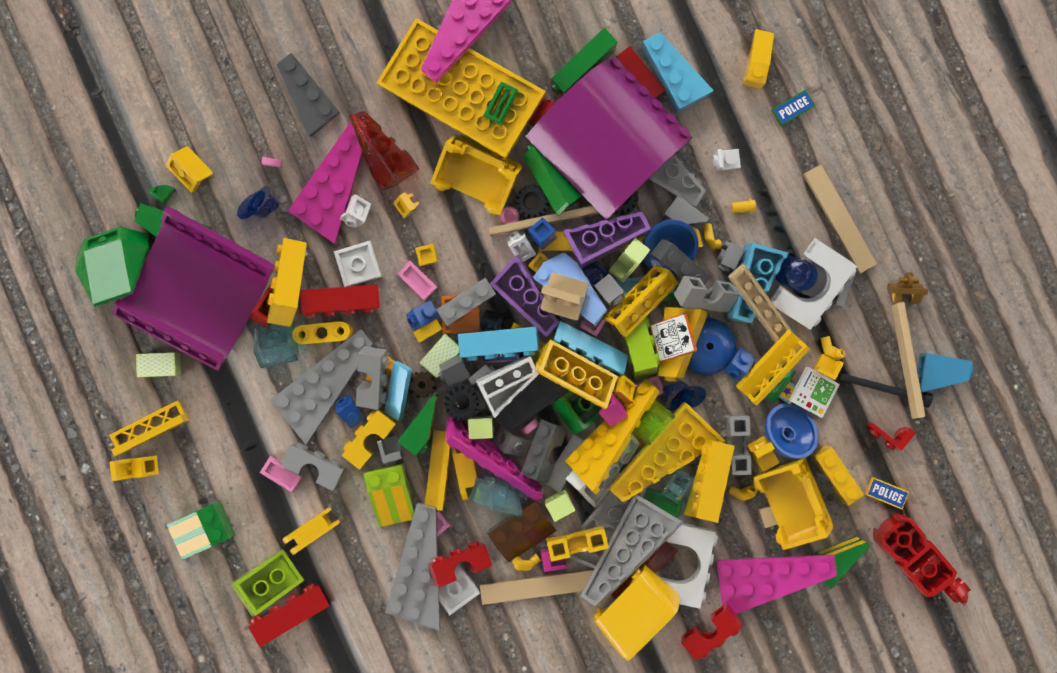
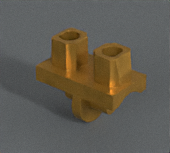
[887,272,928,304]

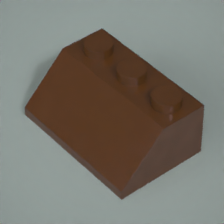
[487,500,557,562]

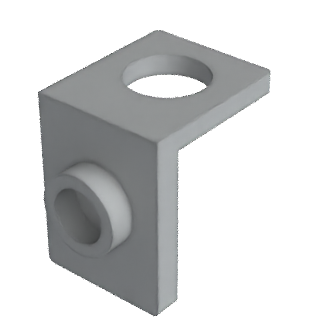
[493,426,531,457]

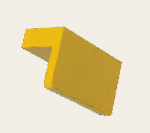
[165,146,213,193]

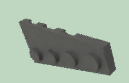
[276,53,340,137]

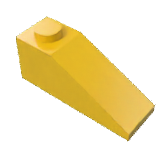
[742,29,774,89]

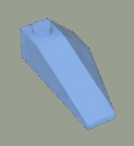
[533,252,607,326]

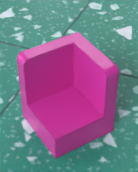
[599,393,628,427]
[541,548,567,572]

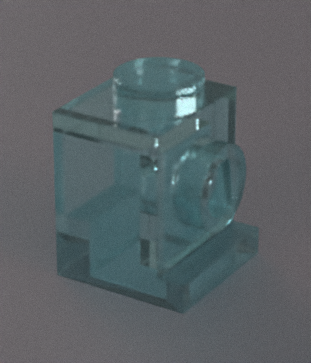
[662,469,694,504]

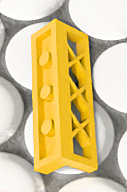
[604,265,678,337]
[736,329,810,406]
[109,400,189,457]
[425,430,451,511]

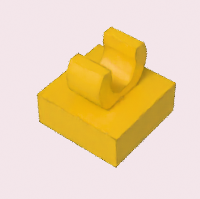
[393,192,419,219]

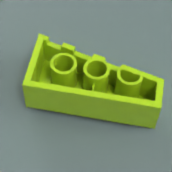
[618,299,660,380]

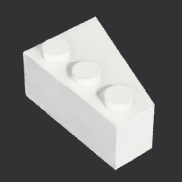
[475,355,539,418]

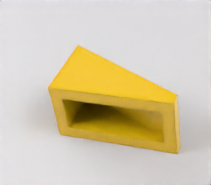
[413,319,443,343]

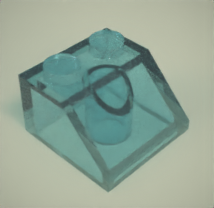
[253,321,299,368]
[470,476,523,517]

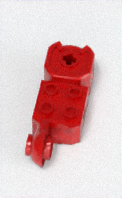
[873,513,971,606]

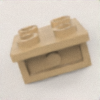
[541,273,589,321]

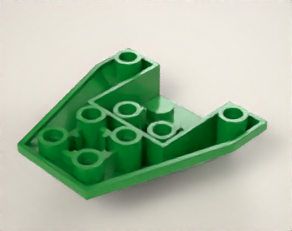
[75,227,150,307]

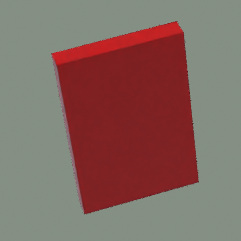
[615,46,665,99]

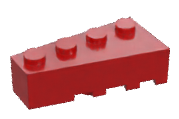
[248,583,330,648]

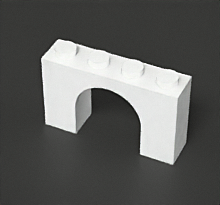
[770,238,858,330]
[660,523,718,608]

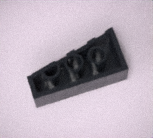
[495,374,570,432]

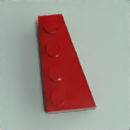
[299,285,380,318]

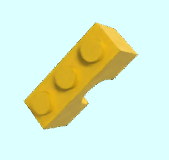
[341,409,398,470]
[810,445,864,506]
[547,526,609,562]

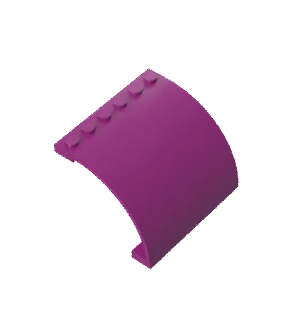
[525,56,693,220]
[112,206,275,371]

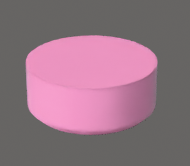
[261,157,282,168]
[500,206,519,224]
[520,417,540,434]

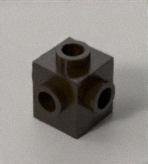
[409,371,438,398]

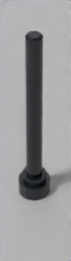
[839,373,933,408]

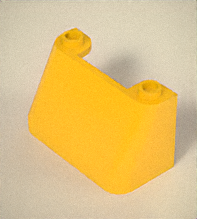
[430,135,522,215]
[753,458,833,550]
[593,565,680,661]

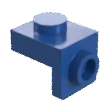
[406,300,440,331]
[724,347,756,381]
[334,394,366,428]

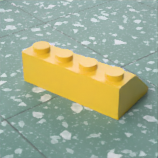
[535,340,618,409]

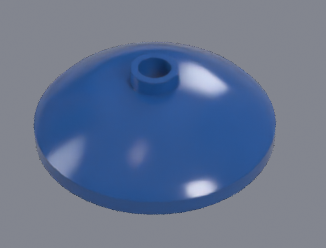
[643,220,698,274]
[688,318,736,375]
[765,403,818,460]

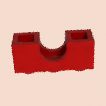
[428,541,493,588]
[681,602,742,661]

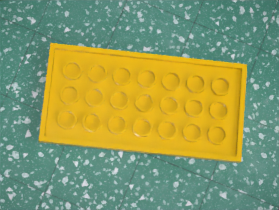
[376,18,546,159]

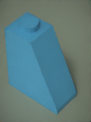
[917,353,974,392]

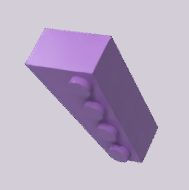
[564,212,651,268]
[490,255,561,337]

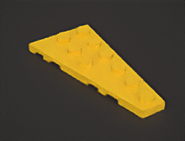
[565,379,659,495]
[607,402,725,502]

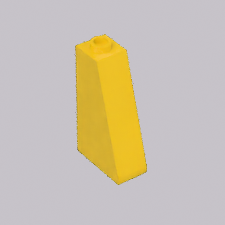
[658,307,708,382]

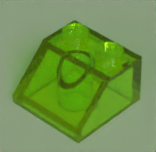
[633,400,676,446]

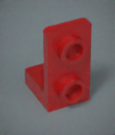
[866,423,916,451]

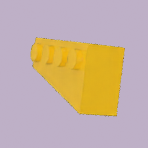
[267,238,307,327]
[684,440,735,523]

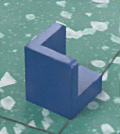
[528,217,557,250]

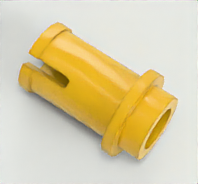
[731,199,756,215]

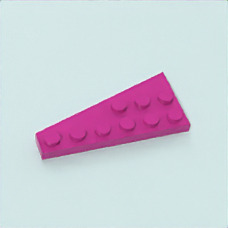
[421,0,511,84]
[288,117,370,244]
[446,414,543,502]
[716,555,837,614]

